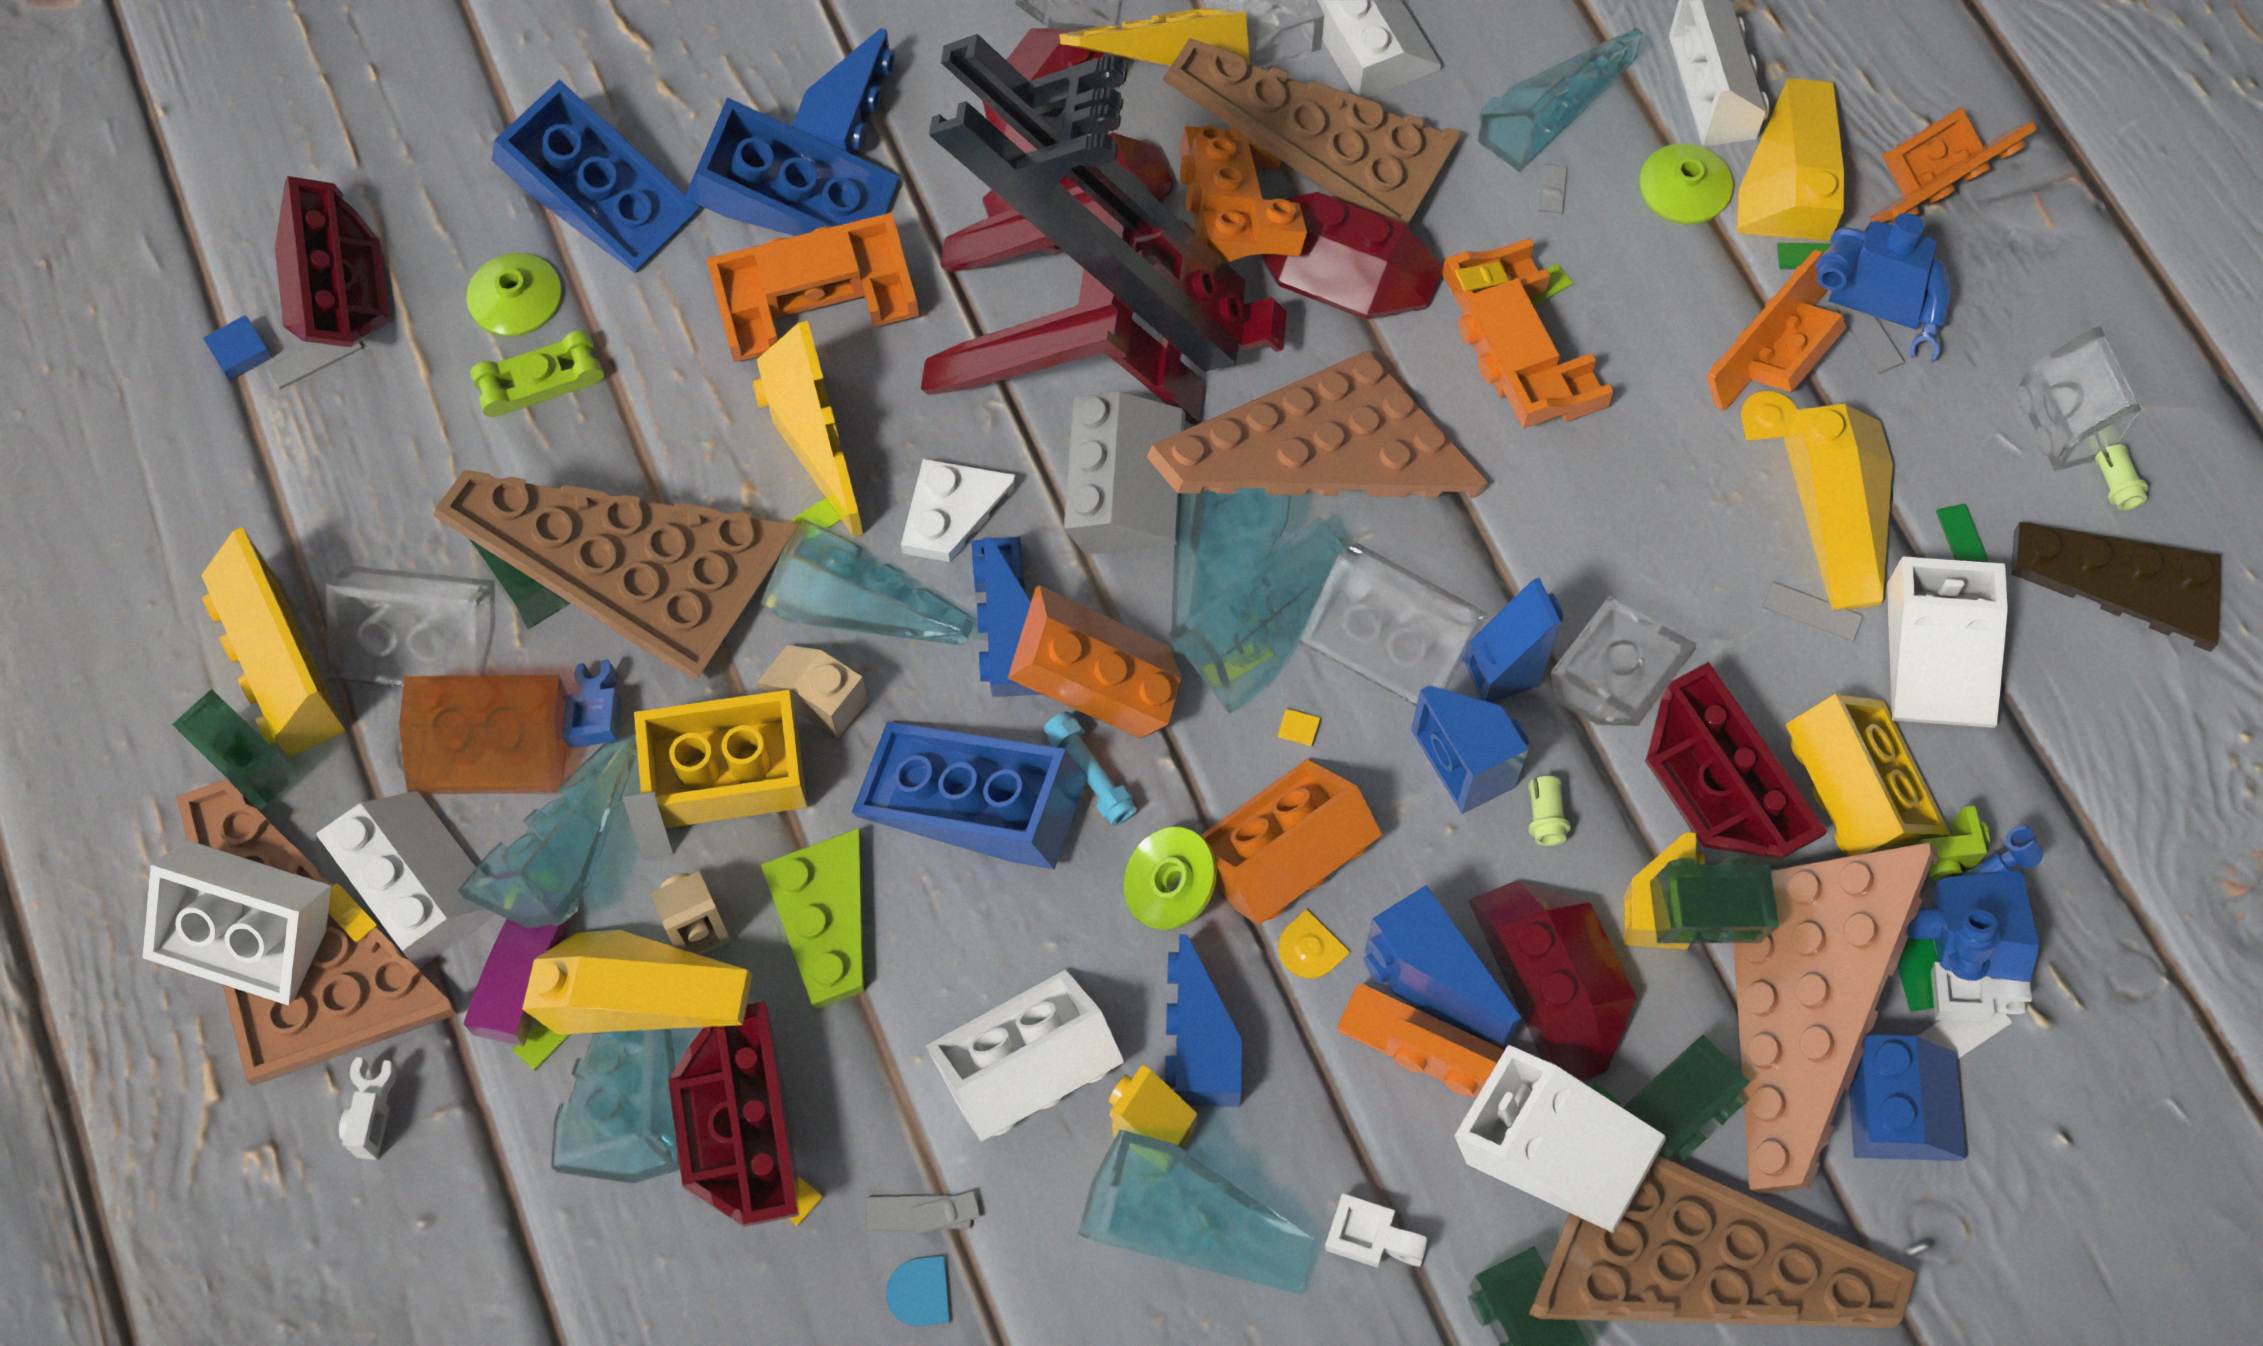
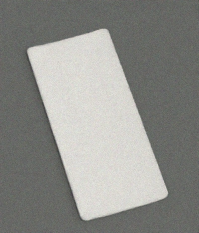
[1918,1008,2012,1059]

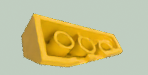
[1059,8,1250,67]
[1736,78,1844,241]
[752,321,863,537]
[1784,403,1893,610]
[522,930,753,1035]

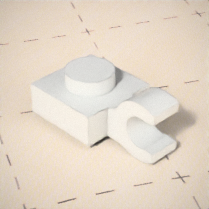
[1931,962,2032,1022]
[339,1057,397,1160]
[1325,1193,1428,1268]

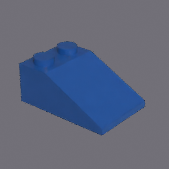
[1364,885,1521,1050]

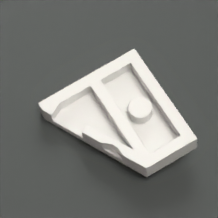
[901,459,1016,562]

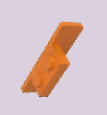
[1869,107,2037,224]
[1707,250,1846,410]
[1337,984,1505,1097]

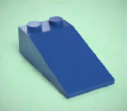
[492,79,699,273]
[684,97,900,236]
[852,722,1087,870]

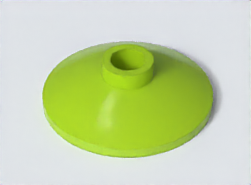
[1639,143,1733,225]
[466,253,562,337]
[1123,827,1217,931]

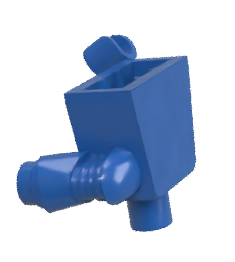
[1816,213,1952,362]
[1907,825,2043,982]

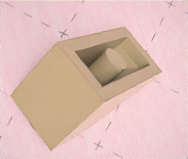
[756,645,868,739]
[650,871,731,955]

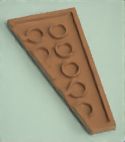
[1162,38,1462,226]

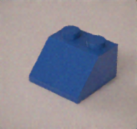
[1411,685,1529,814]
[1849,1034,1966,1161]

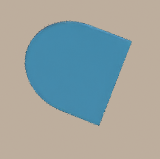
[886,1256,950,1326]

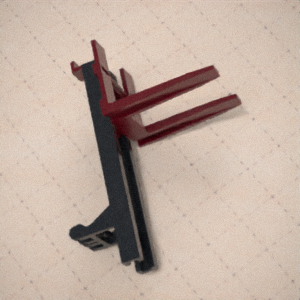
[921,34,1288,425]

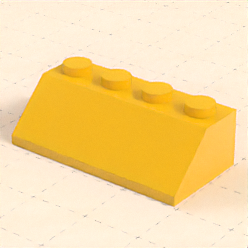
[201,527,346,758]

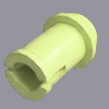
[2095,444,2148,511]
[1528,776,1570,846]

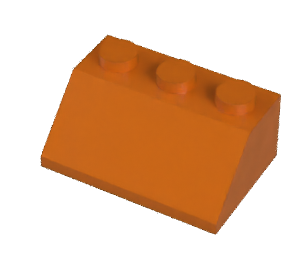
[1007,585,1181,739]
[1200,759,1382,926]

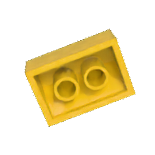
[1785,694,1951,857]

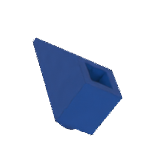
[792,28,895,155]
[975,537,1043,697]
[1464,577,1563,703]
[1165,934,1242,1107]

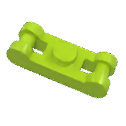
[470,330,604,417]

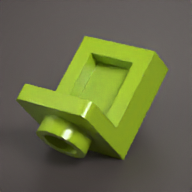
[1916,805,1990,881]

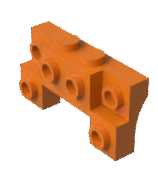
[1179,125,1307,263]
[706,213,919,362]
[1442,238,1613,429]

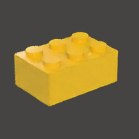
[634,690,807,828]

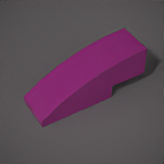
[463,889,576,1046]

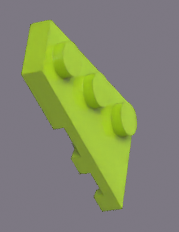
[761,828,864,1011]

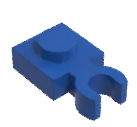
[561,659,622,748]

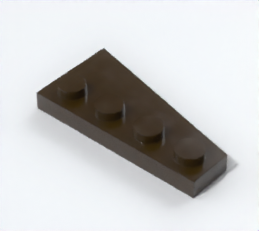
[2011,522,2221,652]

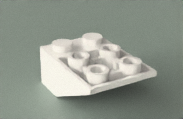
[1887,557,2008,728]
[1454,1045,1666,1233]

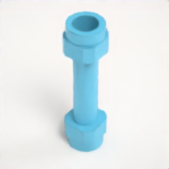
[1044,711,1137,826]

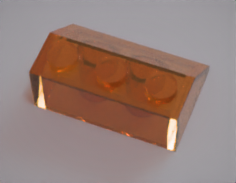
[399,675,569,794]

